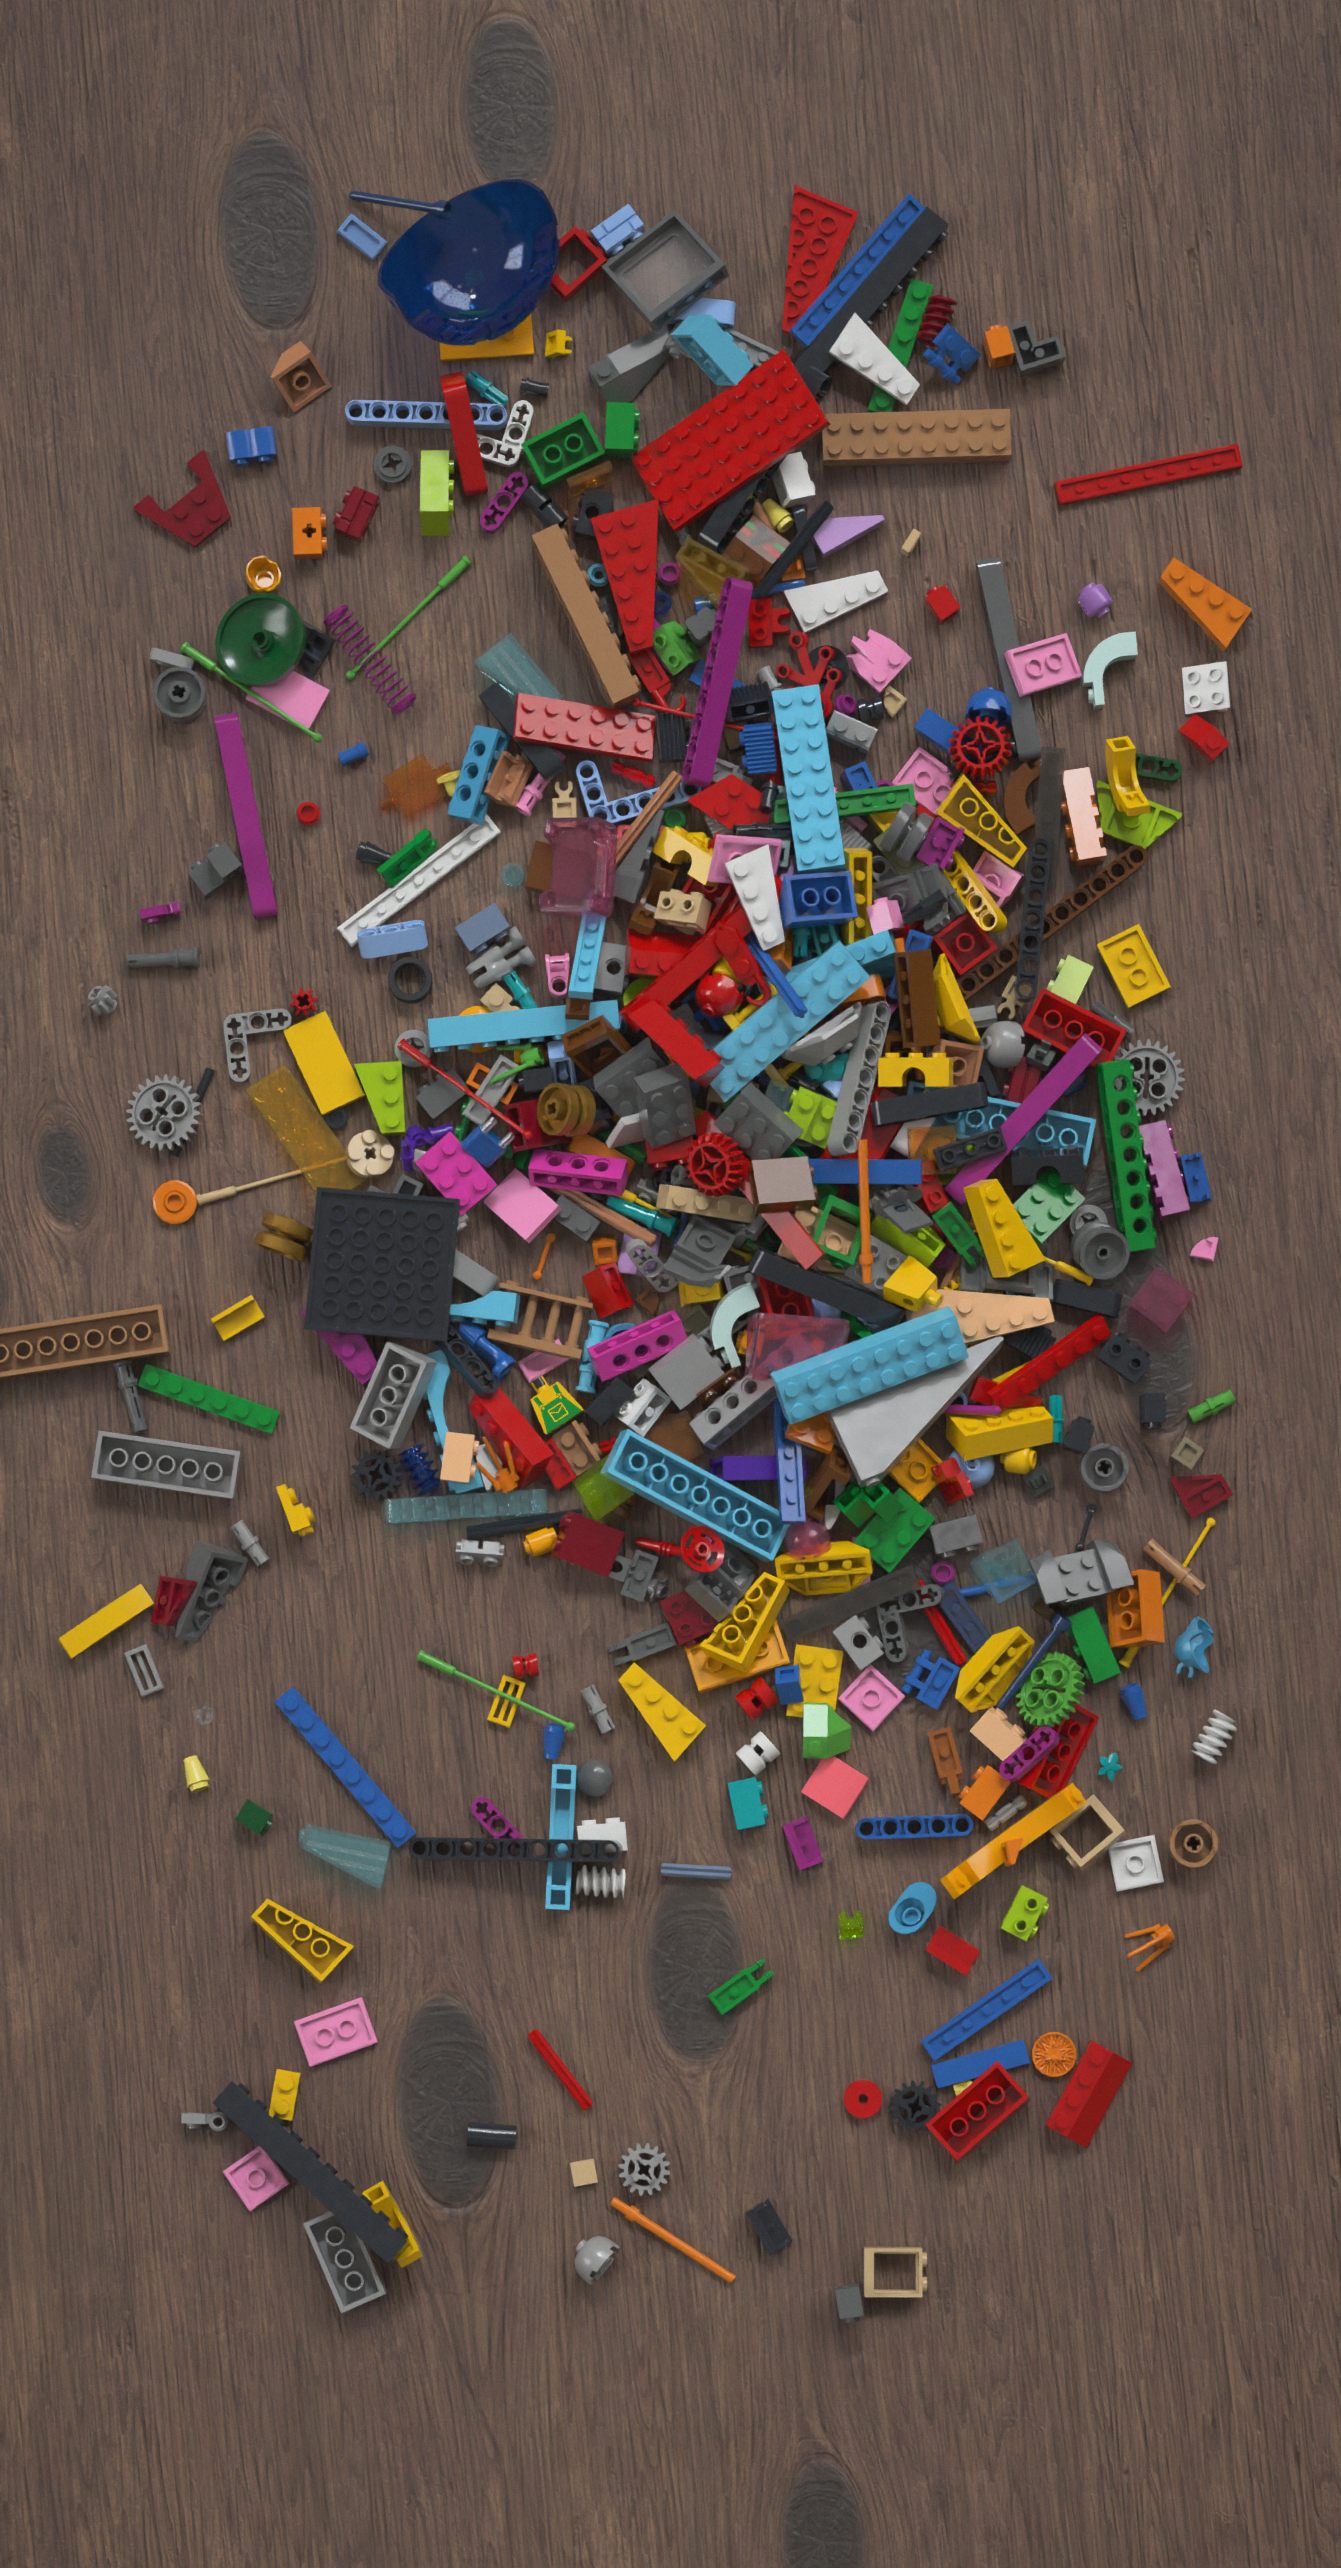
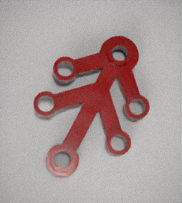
[776,631,842,718]

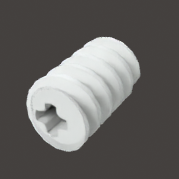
[1190,1709,1237,1764]
[576,1865,626,1898]

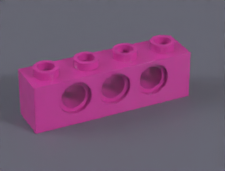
[528,1149,629,1196]
[587,1310,687,1382]

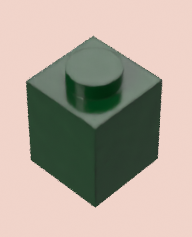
[235,1799,274,1835]

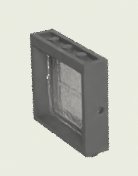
[602,210,729,333]

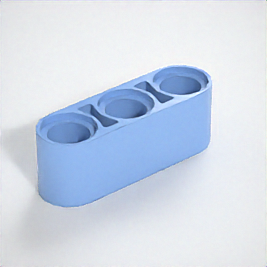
[669,298,736,328]
[357,920,428,958]

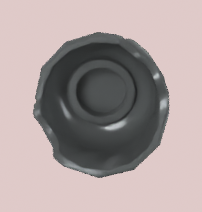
[577,1759,613,1797]

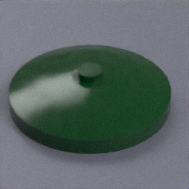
[215,593,306,687]

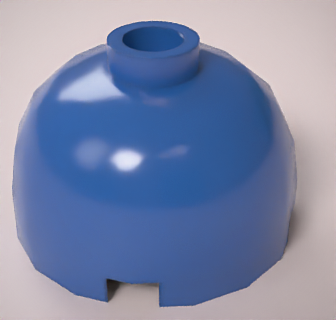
[965,687,1012,729]

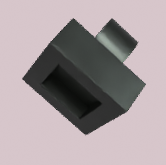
[1025,1039,1057,1072]
[1022,1466,1055,1498]

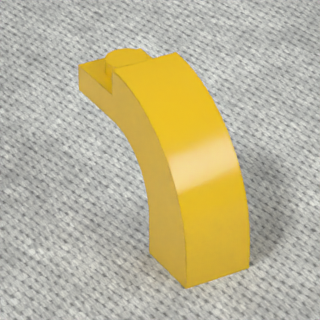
[1105,736,1150,816]
[362,2181,423,2268]

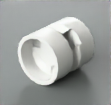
[736,1731,781,1776]

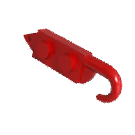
[626,648,686,713]
[715,921,772,1007]

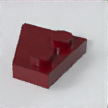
[1169,1474,1233,1519]
[151,1576,197,1626]

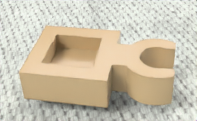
[552,781,577,823]
[997,975,1032,1020]
[480,983,521,1012]

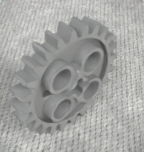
[1113,1039,1185,1117]
[126,1074,203,1152]

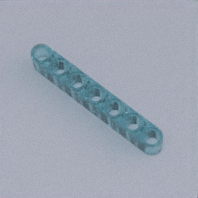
[383,1489,549,1524]

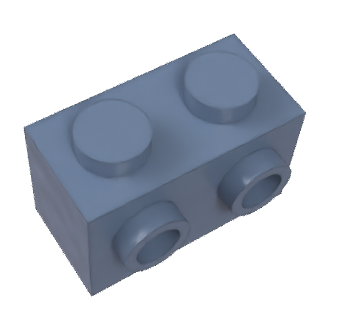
[455,903,510,955]

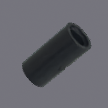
[520,483,569,528]
[467,2122,517,2150]

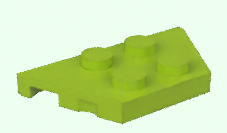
[1096,780,1183,849]

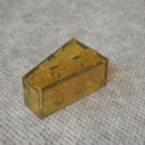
[675,537,750,609]

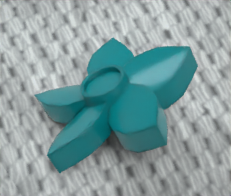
[1098,1753,1123,1782]

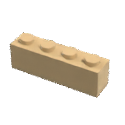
[656,1184,755,1223]

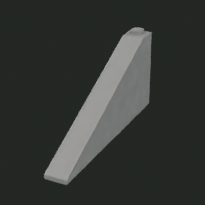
[826,1335,1004,1488]

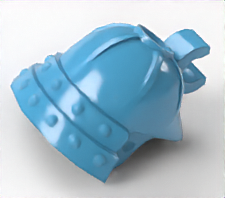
[1174,1616,1214,1678]

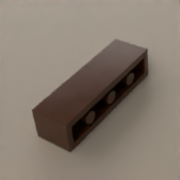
[894,949,940,1048]

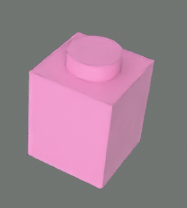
[866,897,905,935]

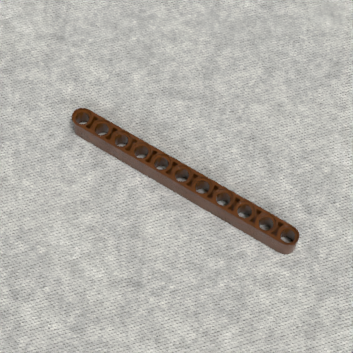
[956,845,1147,1002]

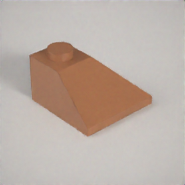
[271,341,332,413]
[921,1039,984,1088]

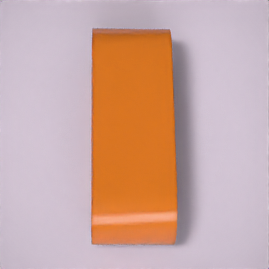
[830,974,886,1013]
[565,1134,636,1175]

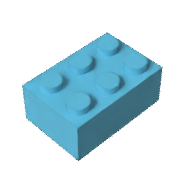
[671,314,754,385]

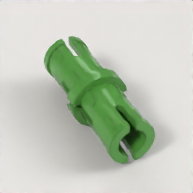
[1187,1389,1236,1424]

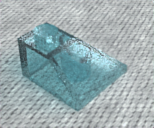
[969,1539,1037,1604]

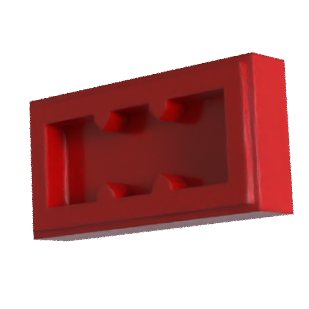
[545,1437,577,1491]

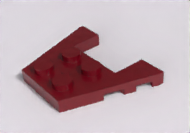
[133,450,231,548]

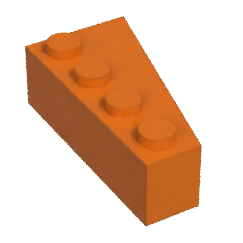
[1158,557,1252,653]

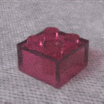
[1126,1266,1195,1334]

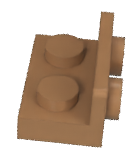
[552,1420,602,1477]

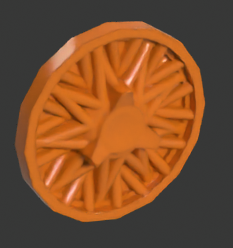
[153,1180,197,1224]
[1032,2032,1076,2077]

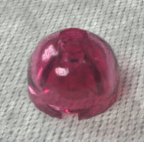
[783,1515,831,1560]

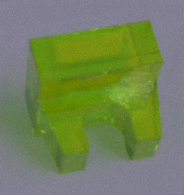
[839,1910,864,1939]

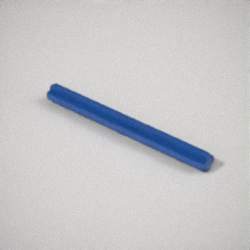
[743,932,808,1018]

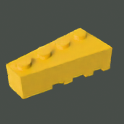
[946,1406,1053,1461]
[618,1662,706,1762]
[250,1899,354,1984]

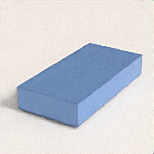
[337,213,388,261]

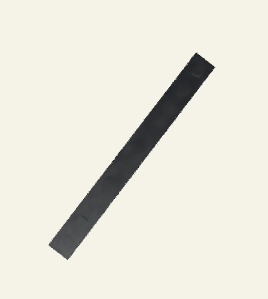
[794,207,949,376]
[213,2081,410,2266]

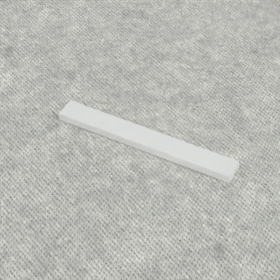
[337,814,501,947]

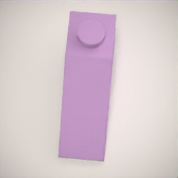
[811,515,884,558]

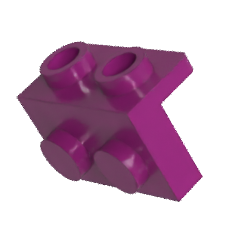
[914,816,965,871]

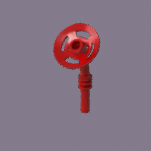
[635,1526,724,1573]

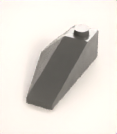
[588,324,672,403]
[607,809,666,903]
[175,1541,249,1642]

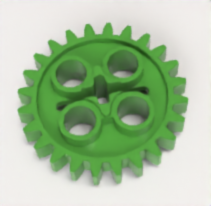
[1016,1652,1085,1728]

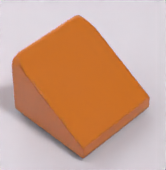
[591,1234,618,1265]
[1001,1838,1023,1867]

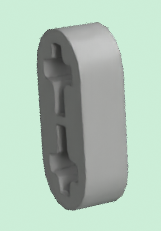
[148,648,194,670]

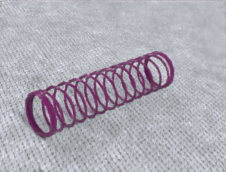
[323,604,417,714]

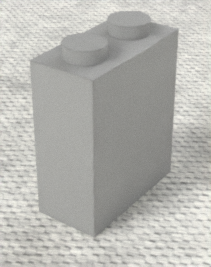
[649,1334,725,1410]

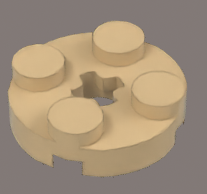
[346,1130,394,1178]

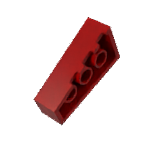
[468,1386,554,1490]

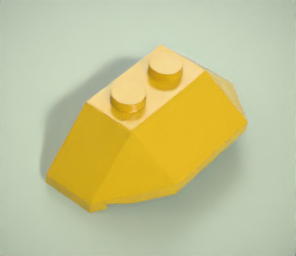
[933,953,981,1045]
[775,1541,873,1596]
[955,1626,1035,1713]

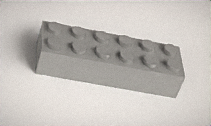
[91,1430,242,1500]

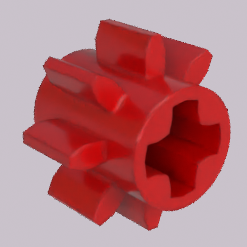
[289,988,319,1018]

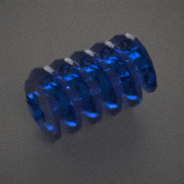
[397,1443,441,1498]

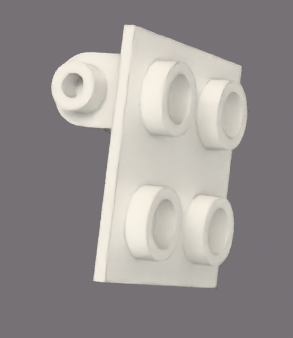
[1182,661,1230,714]

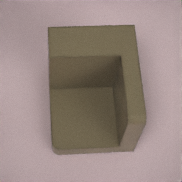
[1169,1437,1204,1470]

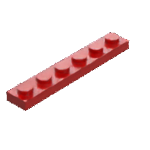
[987,1314,1111,1414]

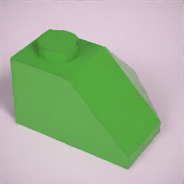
[802,1702,851,1759]

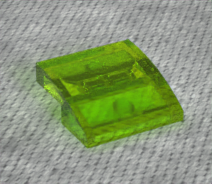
[572,1455,635,1521]

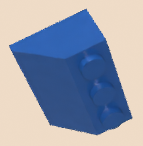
[779,871,858,929]

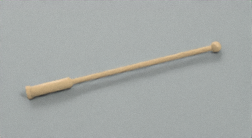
[196,1157,347,1206]

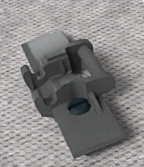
[852,1184,933,1234]

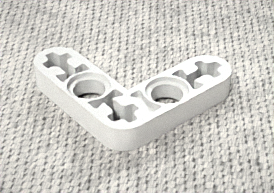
[453,400,534,467]

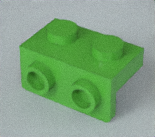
[653,621,702,675]

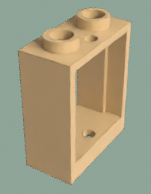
[1050,1794,1126,1871]
[864,2247,927,2297]

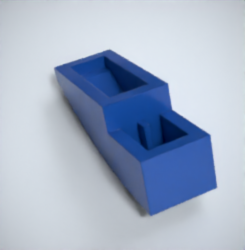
[913,708,984,760]

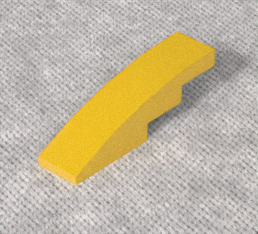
[58,1584,154,1659]

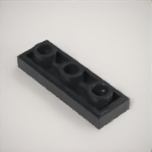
[932,1127,1008,1172]

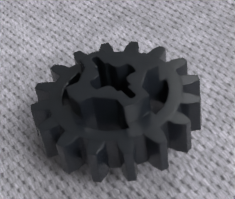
[350,1449,402,1501]
[889,2080,941,2133]

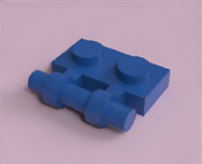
[924,324,981,384]
[901,1649,960,1710]

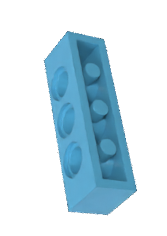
[447,725,510,826]

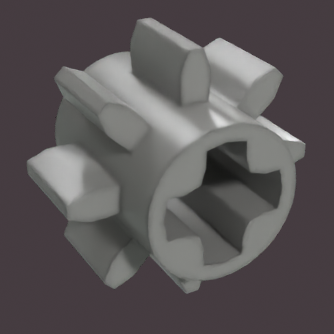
[88,985,118,1015]

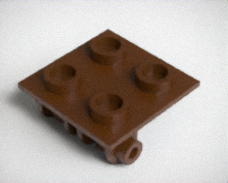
[696,1367,741,1411]

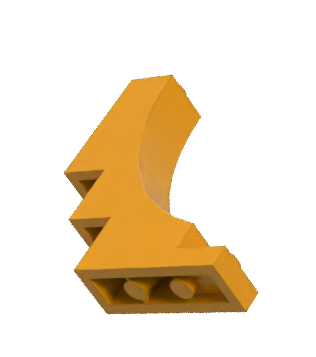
[940,1783,1087,1899]

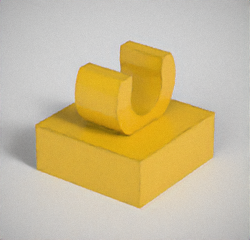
[545,329,572,358]

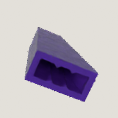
[709,1455,809,1483]

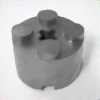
[1079,1444,1129,1493]

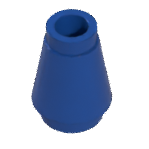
[1120,1683,1147,1720]
[543,1723,567,1759]

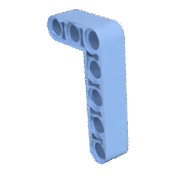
[576,761,701,830]

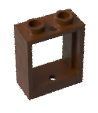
[562,1015,632,1079]

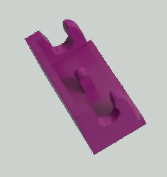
[782,1816,824,1871]

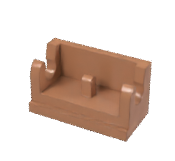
[484,751,533,807]

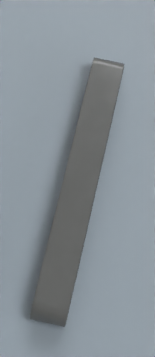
[976,557,1043,763]

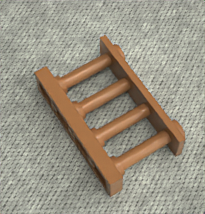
[487,1280,593,1362]

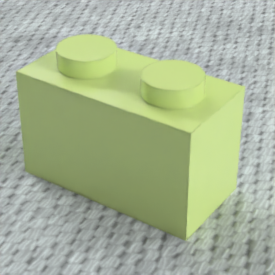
[1046,955,1094,1004]

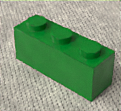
[1066,1606,1121,1684]

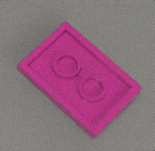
[415,1131,498,1217]

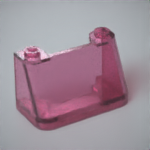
[539,817,618,917]
[745,1313,850,1381]

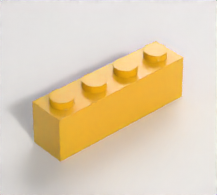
[841,847,872,945]

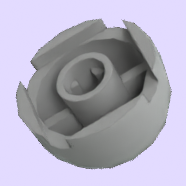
[980,1021,1025,1068]
[575,2236,621,2285]

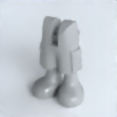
[465,926,538,989]

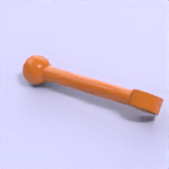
[532,1233,556,1280]

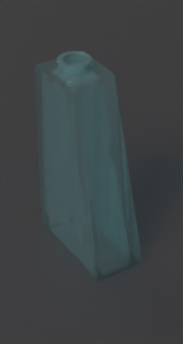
[474,632,563,700]
[298,1824,392,1889]

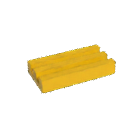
[487,1675,526,1728]

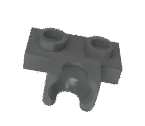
[608,1549,659,1602]

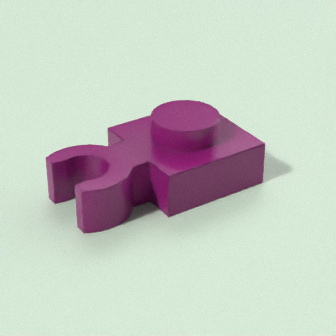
[139,902,182,925]

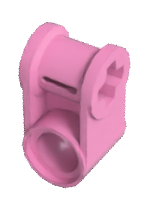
[545,953,570,1000]

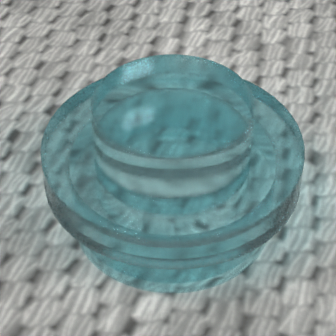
[501,863,525,887]

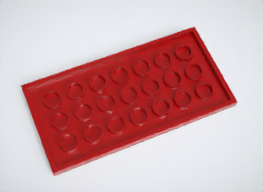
[631,349,831,533]

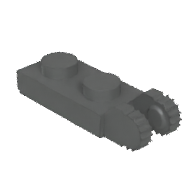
[607,1622,677,1667]

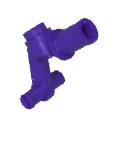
[400,1123,454,1172]

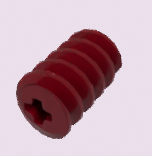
[916,295,958,348]

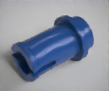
[338,742,369,767]

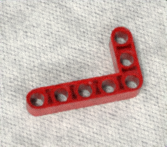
[439,371,488,497]

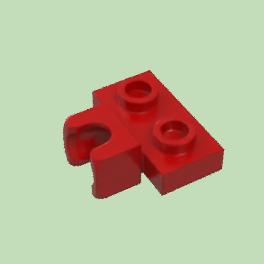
[748,598,792,648]
[931,1457,974,1506]

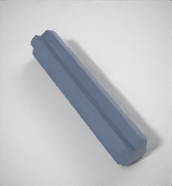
[661,1863,731,1880]

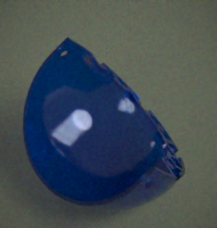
[377,179,560,346]

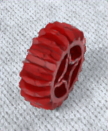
[948,716,1012,780]
[684,1132,746,1197]

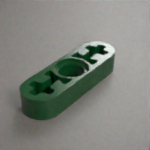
[1135,753,1182,783]

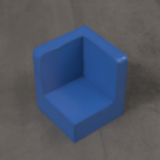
[775,1665,804,1705]

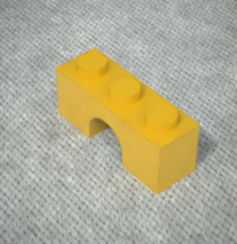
[652,826,718,887]
[878,1053,953,1087]

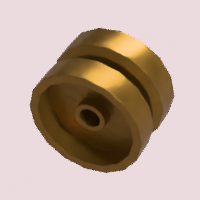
[537,1083,596,1138]
[254,1212,313,1262]

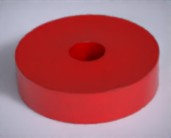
[844,2079,882,2118]

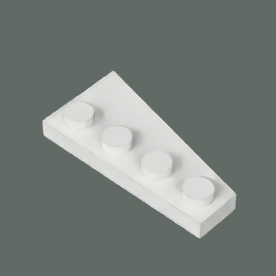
[828,313,920,405]
[783,571,889,633]
[724,844,785,951]

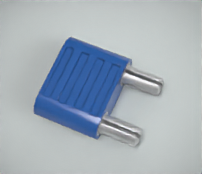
[461,1117,515,1168]

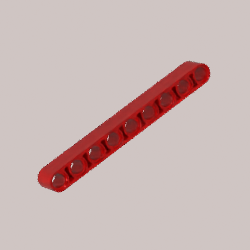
[619,874,782,1032]

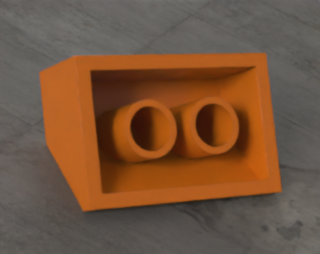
[1106,1569,1165,1648]

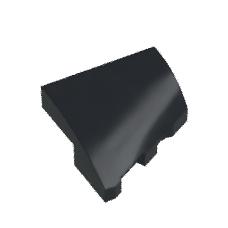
[299,620,336,680]

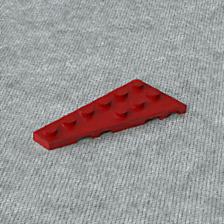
[782,185,859,337]
[591,499,659,654]

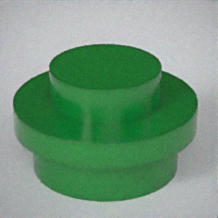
[662,808,686,828]

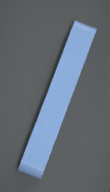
[345,400,508,430]

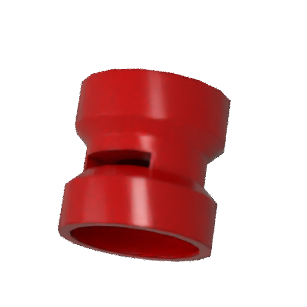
[512,1653,539,1679]

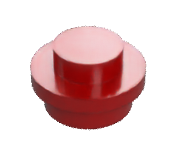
[297,802,320,826]

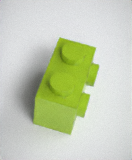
[1000,1885,1049,1941]

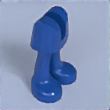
[458,1320,516,1384]

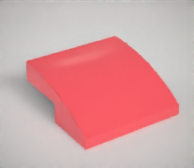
[801,1756,870,1820]

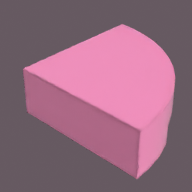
[1190,1237,1218,1261]

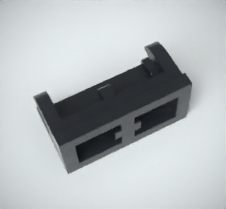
[745,2198,792,2255]

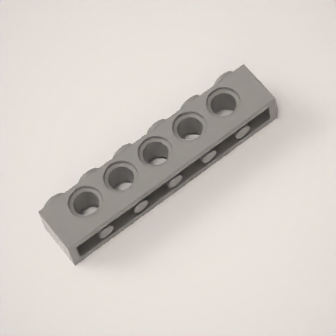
[689,1333,818,1451]

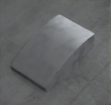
[684,1540,761,1622]

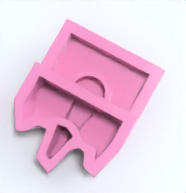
[846,629,912,694]
[965,850,1025,908]

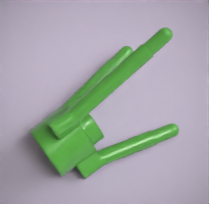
[489,1043,544,1084]

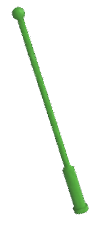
[346,556,472,680]
[180,642,322,743]
[416,1650,575,1732]

